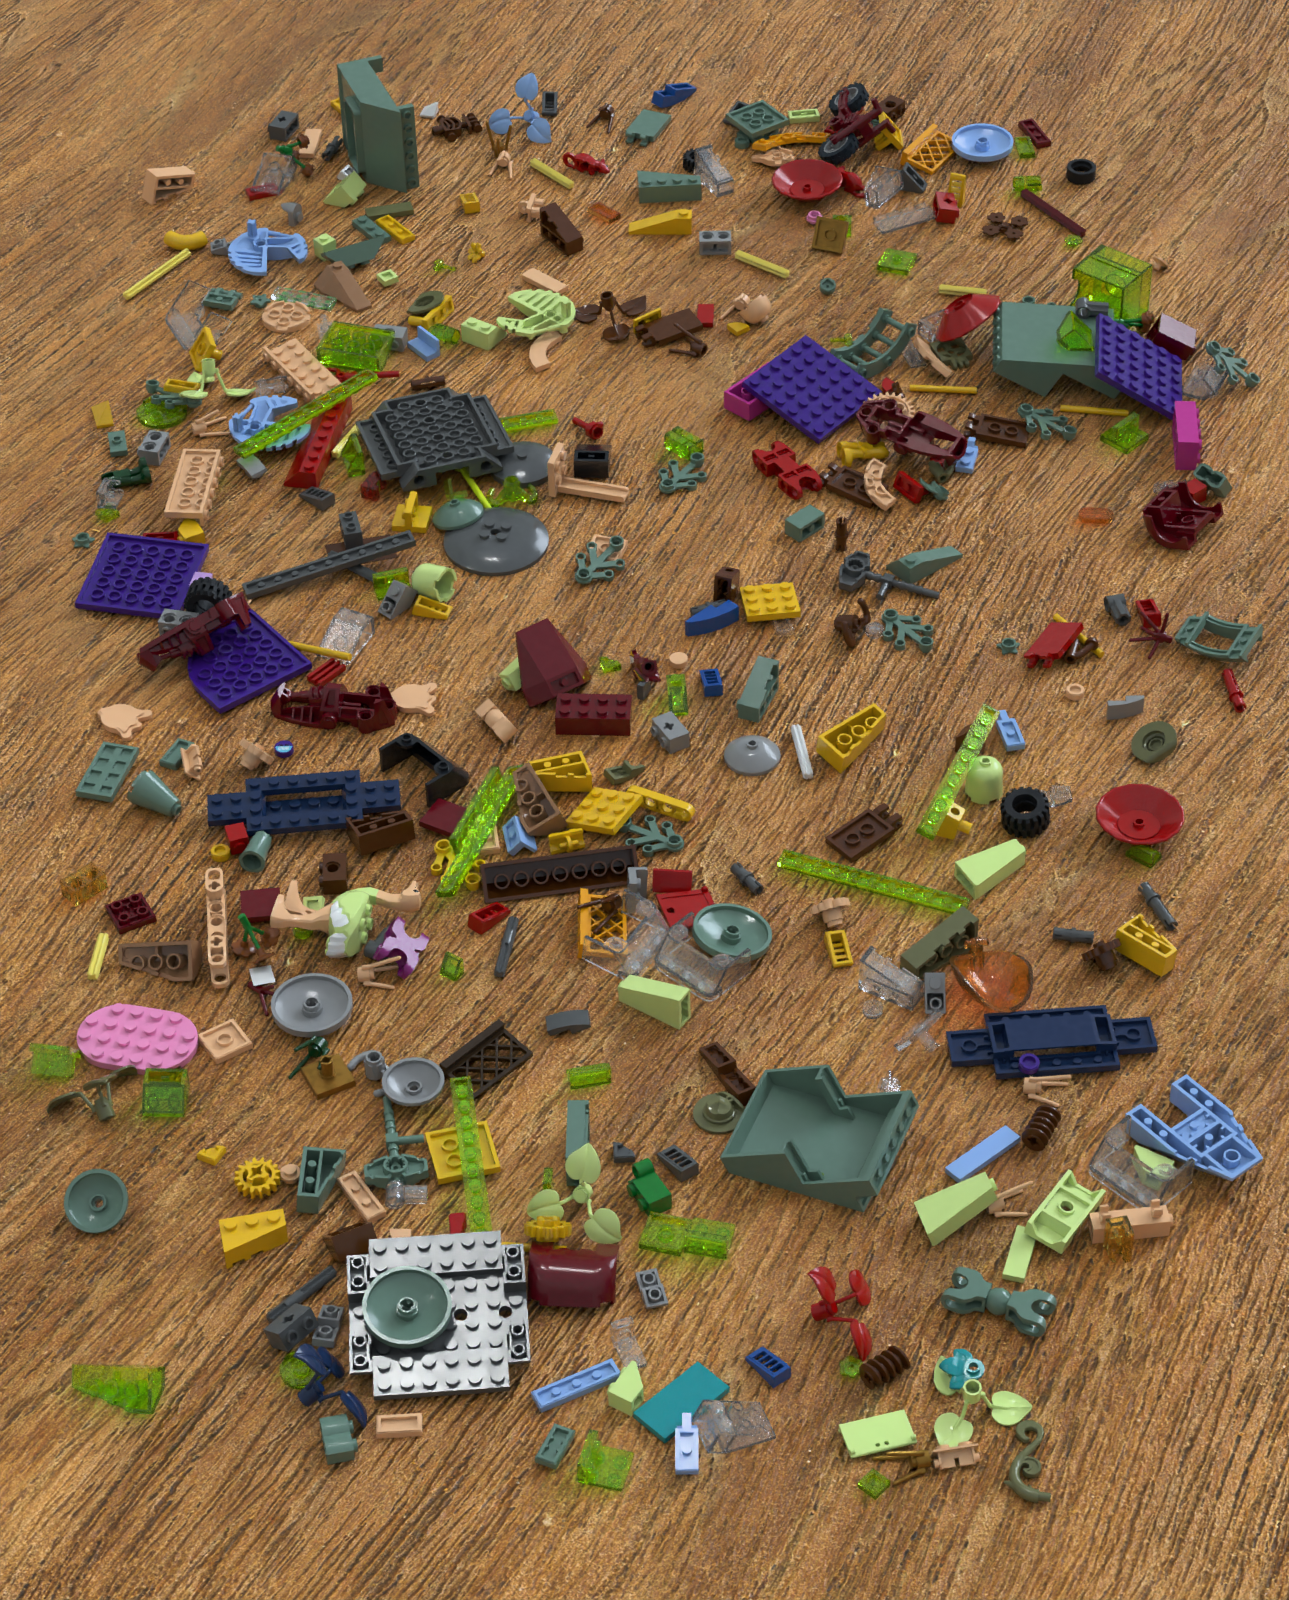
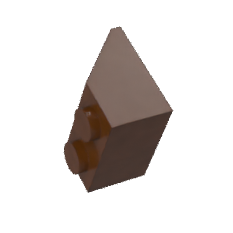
[322,1221,377,1265]

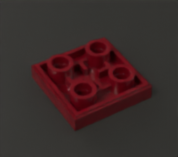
[419,798,472,838]
[240,887,280,923]
[105,893,157,935]

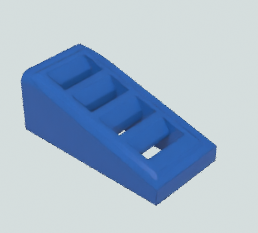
[699,669,723,697]
[745,1346,791,1388]

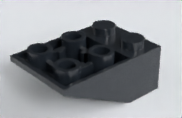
[574,444,612,478]

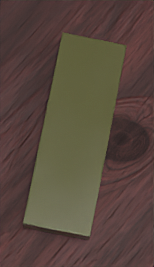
[365,201,414,221]

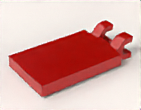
[1023,622,1084,668]

